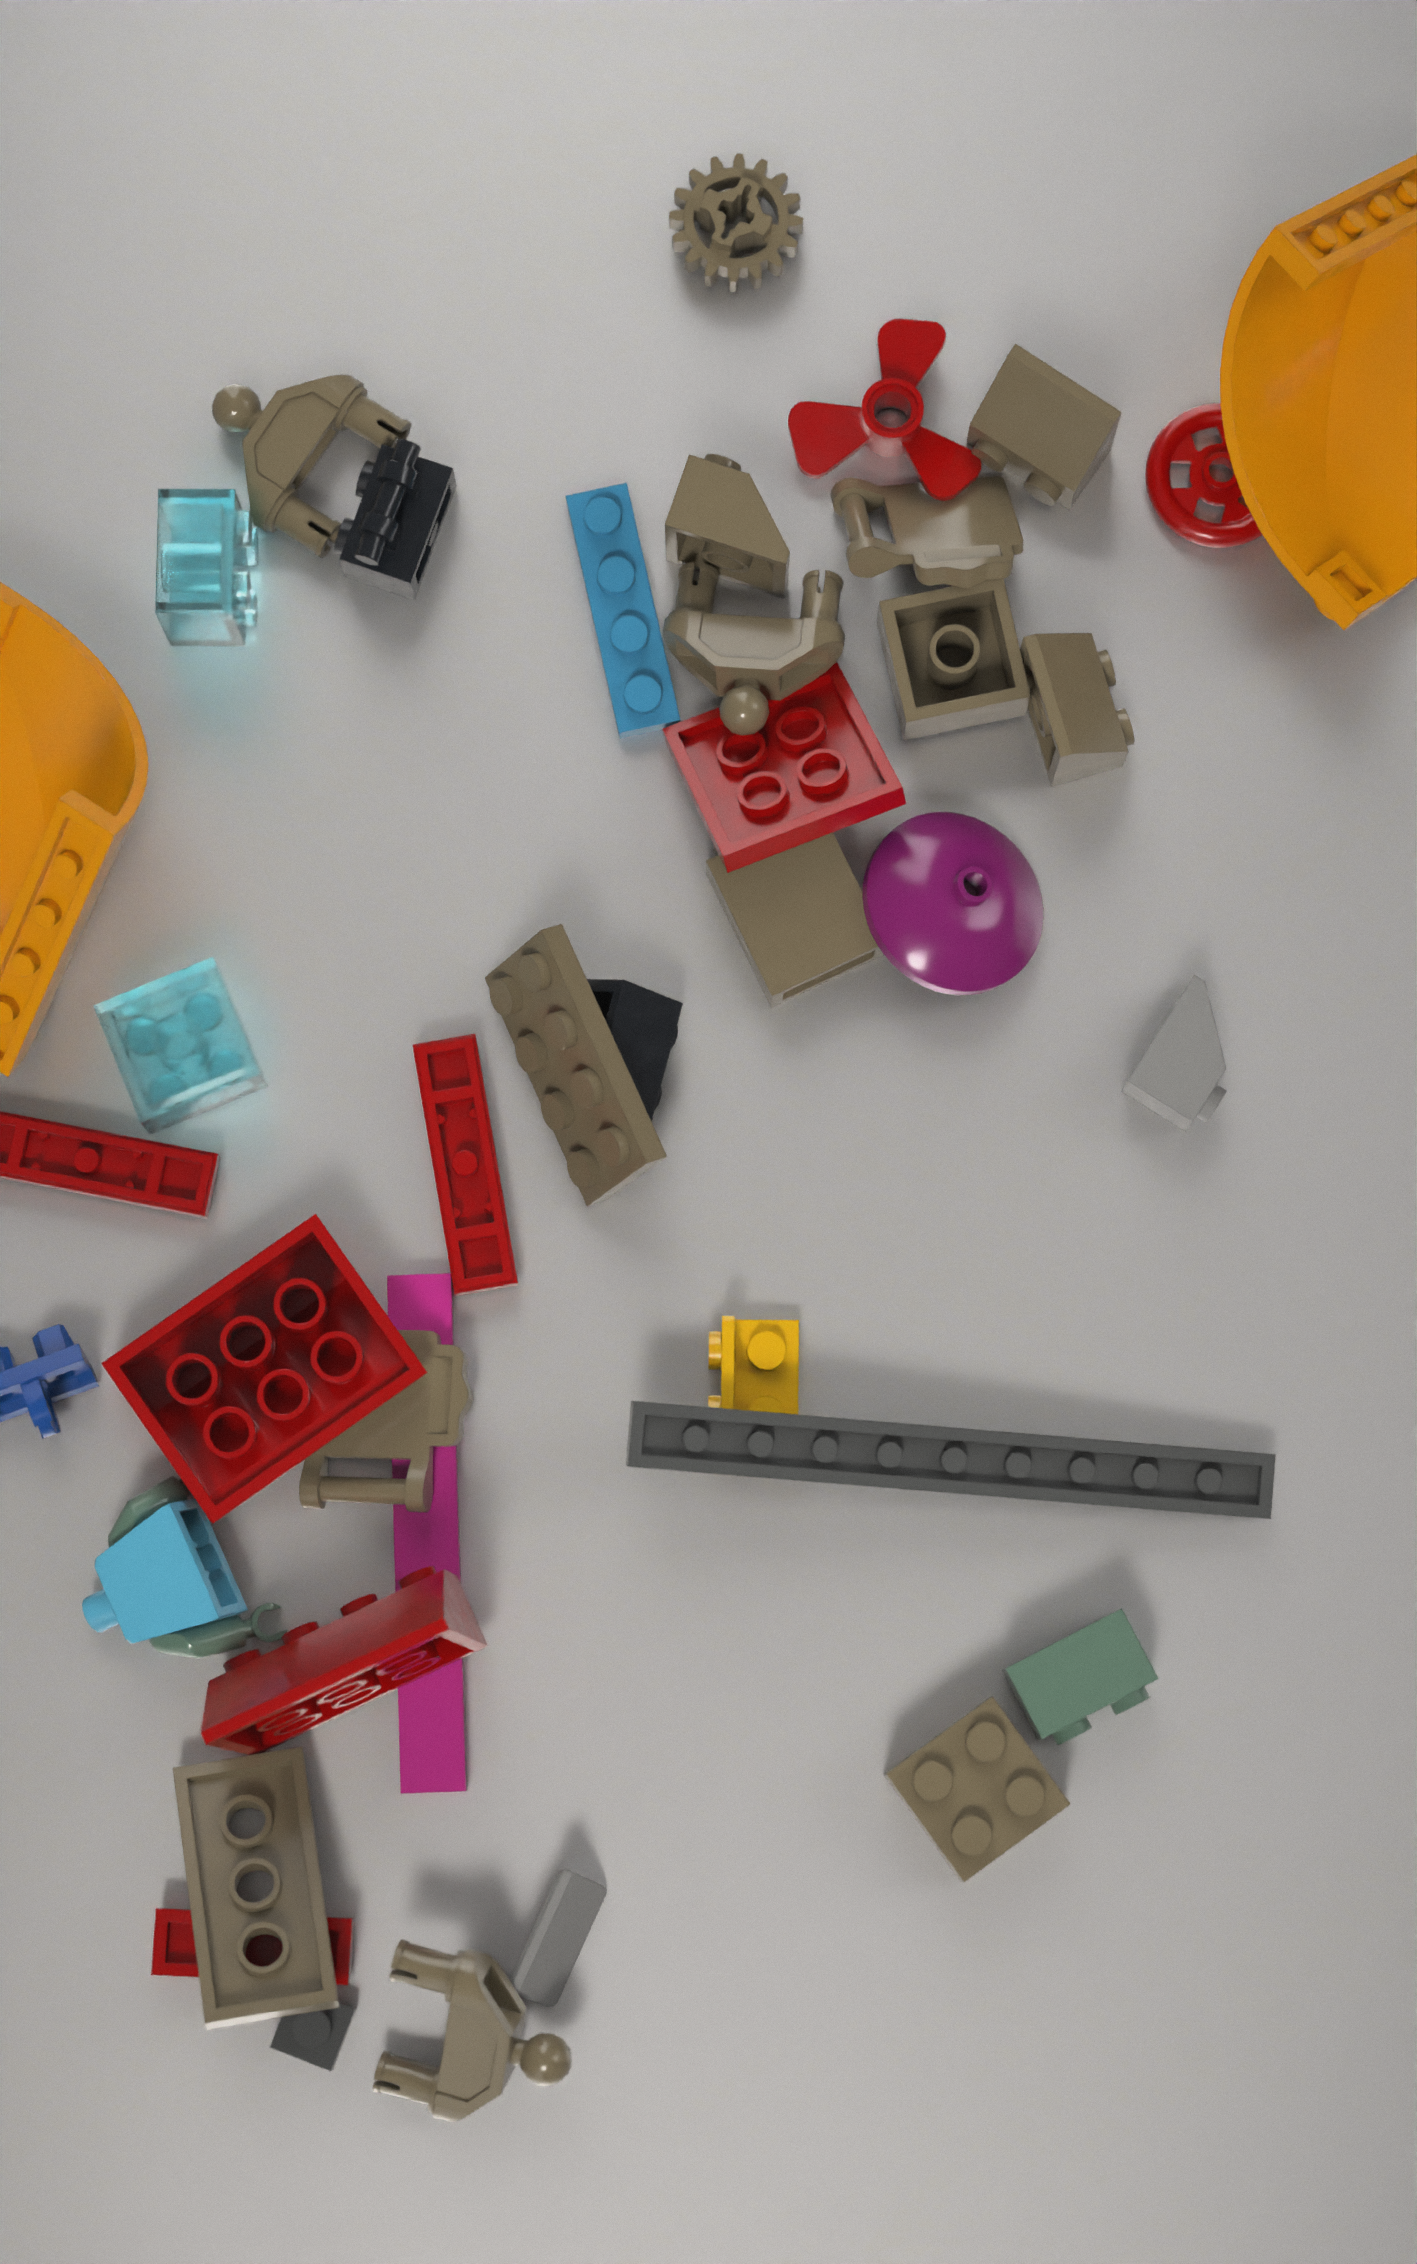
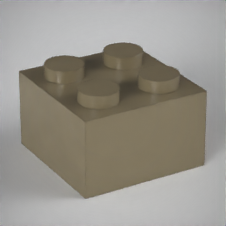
[876,579,1031,741]
[883,1696,1070,1882]

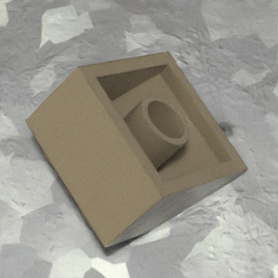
[966,344,1122,510]
[665,454,790,598]
[1020,633,1134,787]

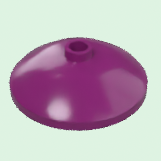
[862,812,1044,996]

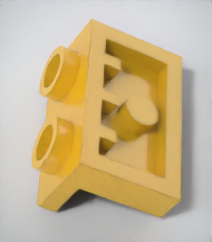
[708,1316,799,1414]

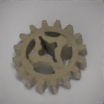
[669,153,803,292]

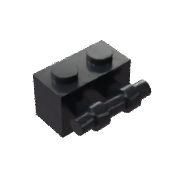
[334,439,457,600]

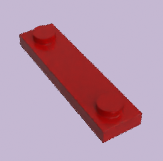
[412,1034,519,1296]
[0,1111,221,1219]

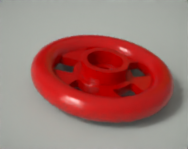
[1145,403,1262,548]

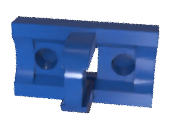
[0,1324,99,1439]

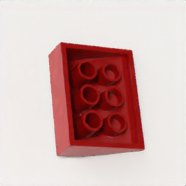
[101,1214,428,1524]
[200,1566,488,1755]

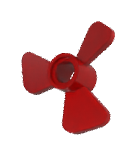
[788,319,982,501]

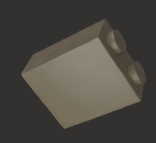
[706,833,884,1008]

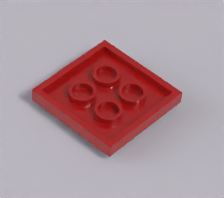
[662,662,906,873]

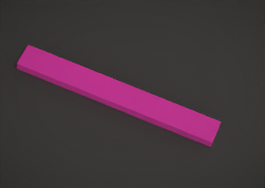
[387,1273,467,1794]

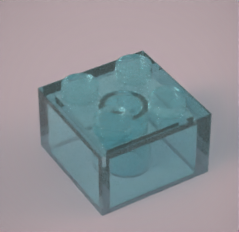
[155,489,259,646]
[93,957,268,1135]

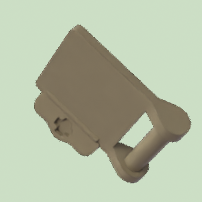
[830,476,1023,589]
[299,1330,474,1513]

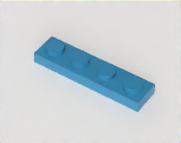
[566,483,680,739]

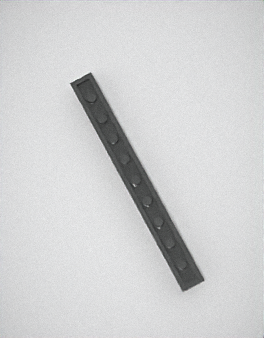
[626,1401,1276,1519]

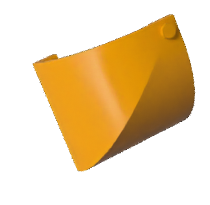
[1220,154,1417,631]
[0,582,149,1077]

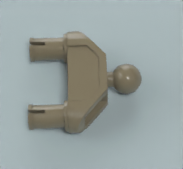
[212,375,412,558]
[662,562,845,736]
[373,1939,572,2122]

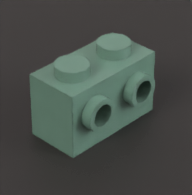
[1001,1608,1159,1745]

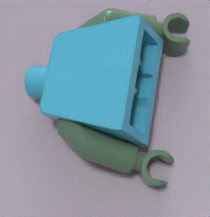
[82,1476,287,1659]

